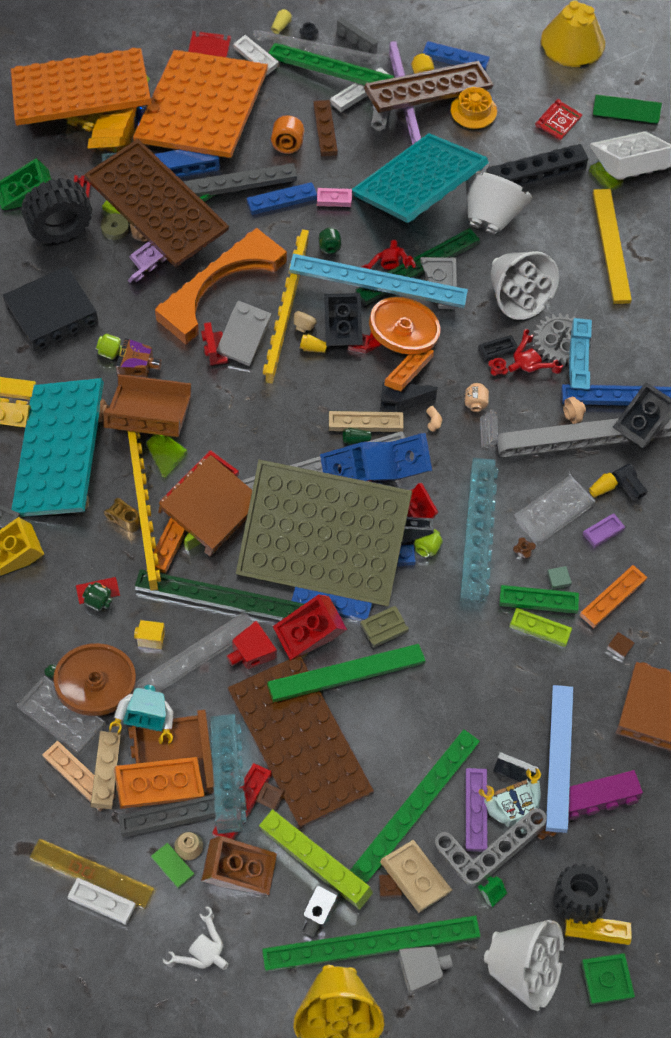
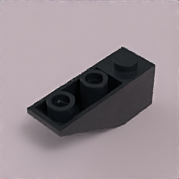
[380,382,438,412]

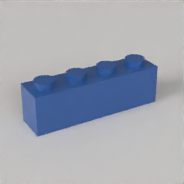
[154,150,219,178]

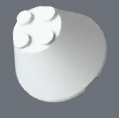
[466,172,532,235]
[491,251,559,320]
[484,920,564,1011]

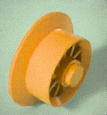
[451,87,497,129]

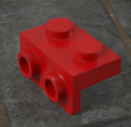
[201,322,228,365]
[407,483,438,519]

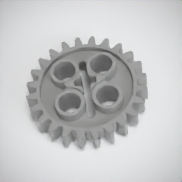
[532,313,592,367]

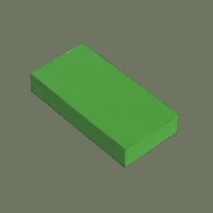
[151,843,195,889]

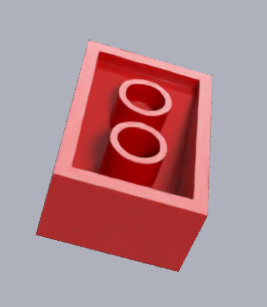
[272,594,347,660]

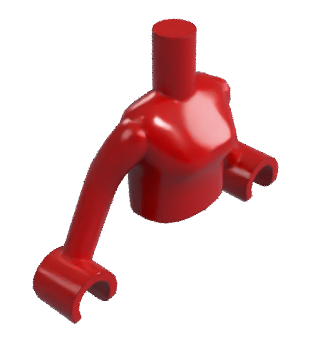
[361,240,416,269]
[508,329,563,374]

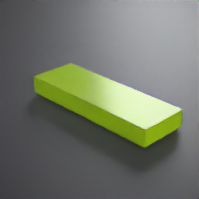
[509,608,572,647]

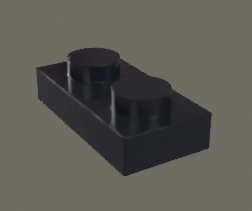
[493,752,539,782]

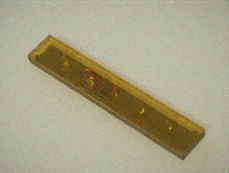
[30,838,155,910]

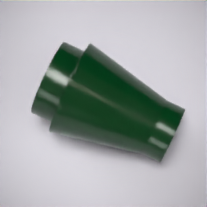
[343,427,371,445]

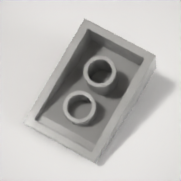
[216,301,271,366]

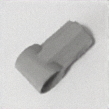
[371,107,392,131]

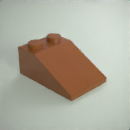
[201,836,277,895]

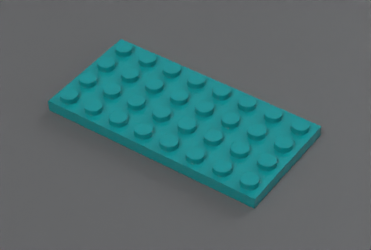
[11,378,104,517]

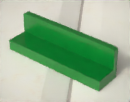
[593,94,662,123]

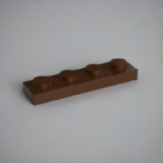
[313,100,338,157]

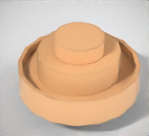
[563,397,586,424]

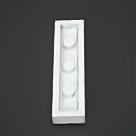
[330,67,388,112]

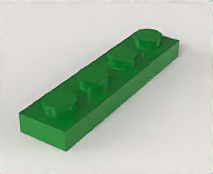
[499,585,579,614]

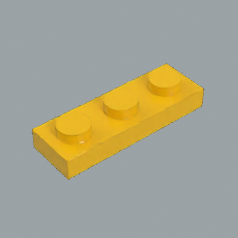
[565,918,631,945]

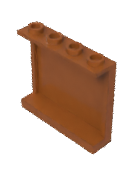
[104,374,191,437]
[158,455,252,556]
[615,662,671,751]
[128,709,216,795]

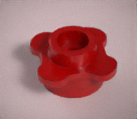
[488,358,508,376]

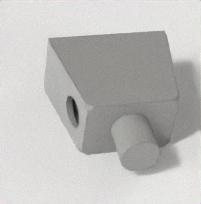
[398,947,453,996]

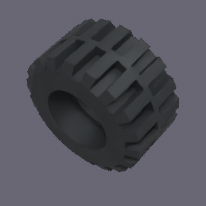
[554,864,611,924]

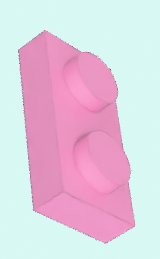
[317,188,352,207]

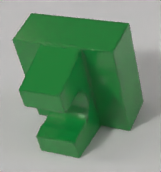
[477,876,507,907]

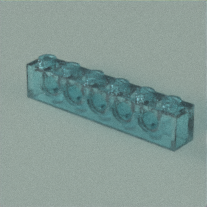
[210,714,247,834]

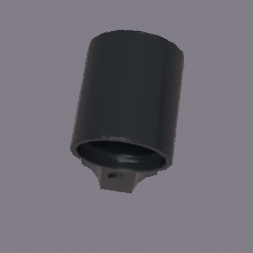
[612,464,648,502]

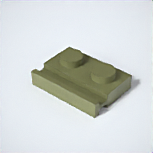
[360,606,409,648]

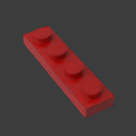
[212,763,272,840]

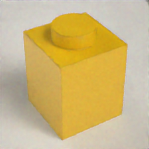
[134,620,165,649]

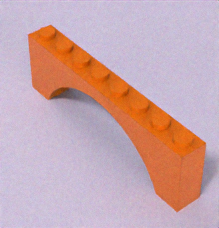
[155,228,287,344]

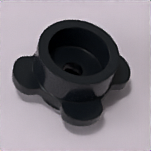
[299,22,319,39]

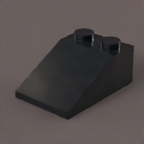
[324,293,363,346]
[613,382,671,448]

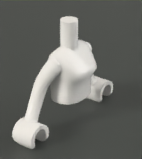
[163,906,229,970]

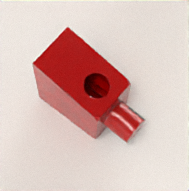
[226,621,277,669]

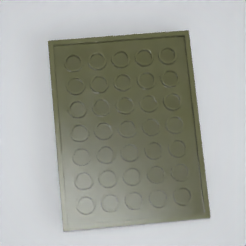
[236,459,412,606]

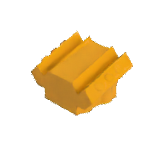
[88,107,136,154]

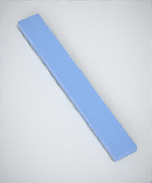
[546,685,573,833]

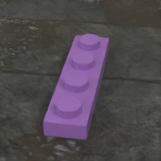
[465,768,487,852]

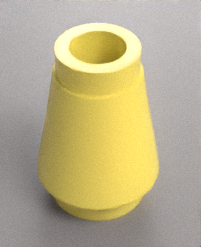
[271,9,292,34]

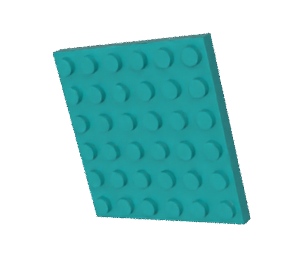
[352,133,489,223]

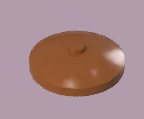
[54,643,136,716]

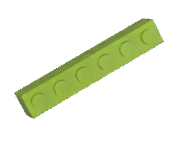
[259,809,373,910]

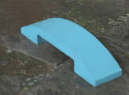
[569,318,592,390]

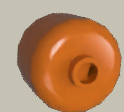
[271,115,305,154]

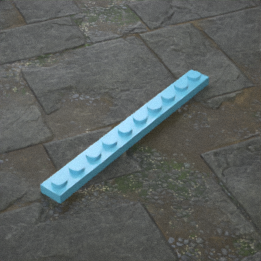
[289,254,468,308]

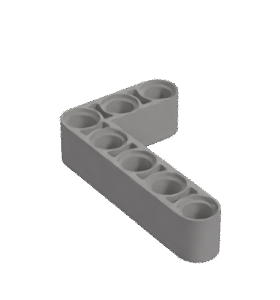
[435,808,547,887]

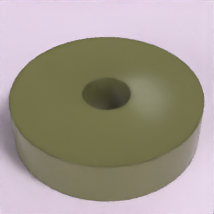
[101,213,129,240]

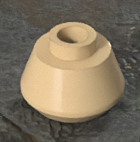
[294,311,317,333]
[174,832,203,860]

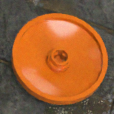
[369,297,440,354]

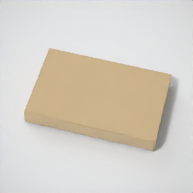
[380,840,452,913]

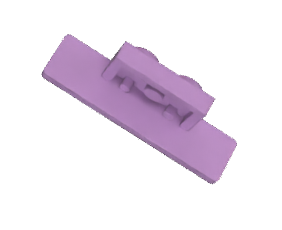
[128,242,167,283]

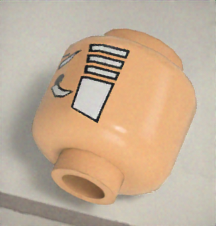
[465,383,489,412]

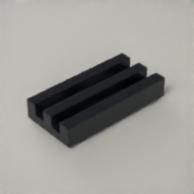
[478,335,518,362]

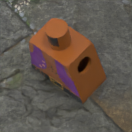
[116,338,162,378]

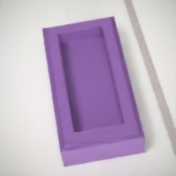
[583,513,625,548]

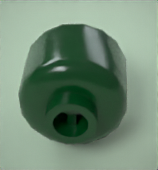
[318,227,342,254]
[82,582,113,611]

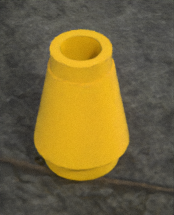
[300,334,326,353]
[588,472,618,498]

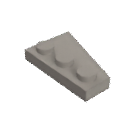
[420,257,457,309]

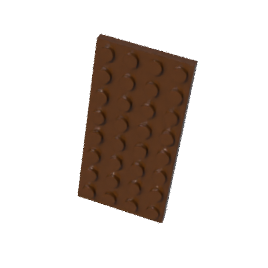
[84,139,229,268]
[227,656,374,829]

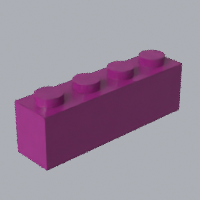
[568,770,643,821]

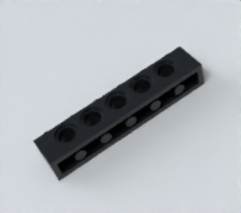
[486,143,589,187]

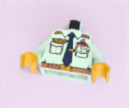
[478,768,541,834]

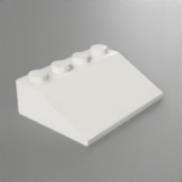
[590,131,671,180]

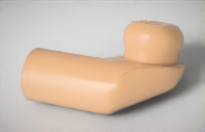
[426,406,442,432]

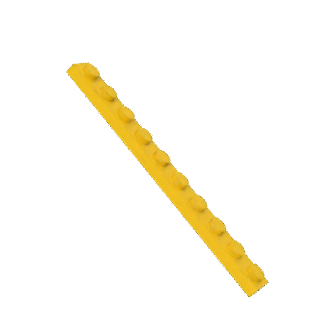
[263,229,309,384]
[128,431,161,591]

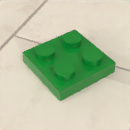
[581,953,635,1005]

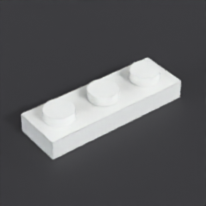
[233,35,279,75]
[68,878,136,925]

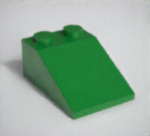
[0,158,51,210]

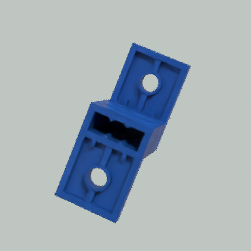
[320,433,432,483]

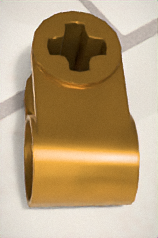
[104,498,141,532]

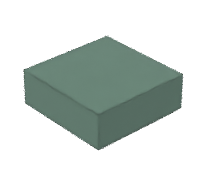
[547,566,572,590]

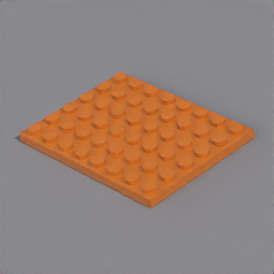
[11,48,151,126]
[133,50,268,158]

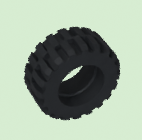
[21,178,93,244]

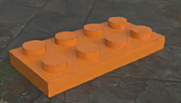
[114,757,204,809]

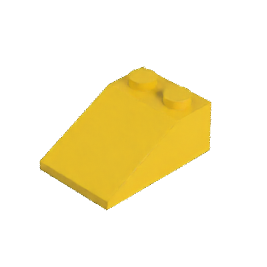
[0,517,44,576]

